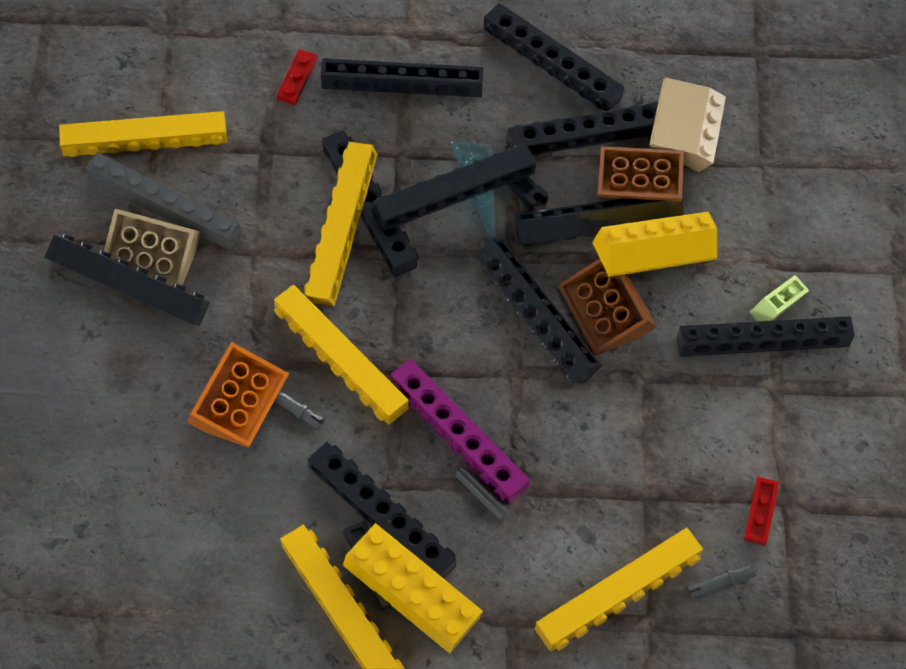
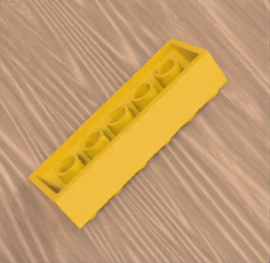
[592,212,717,277]

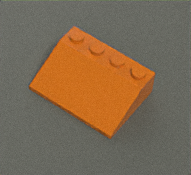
[187,342,289,448]

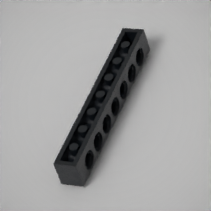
[483,3,625,111]
[321,58,484,97]
[507,101,658,156]
[322,130,419,278]
[476,239,602,384]
[677,316,855,357]
[308,441,457,579]

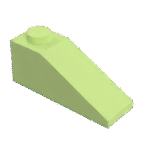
[749,275,809,321]

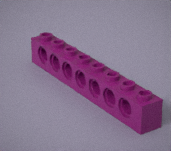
[391,358,530,505]

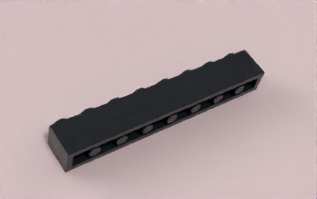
[373,144,536,231]
[515,197,684,246]
[44,233,210,326]

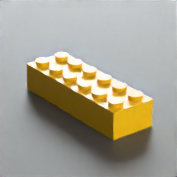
[343,523,483,654]

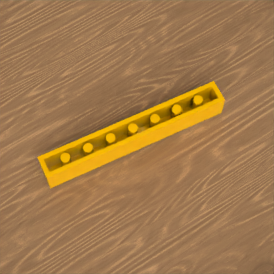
[59,111,227,157]
[304,142,378,307]
[274,284,408,425]
[280,524,405,669]
[535,528,703,652]

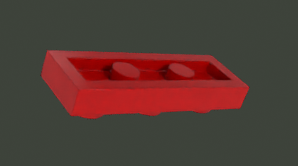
[276,49,318,106]
[743,476,780,546]

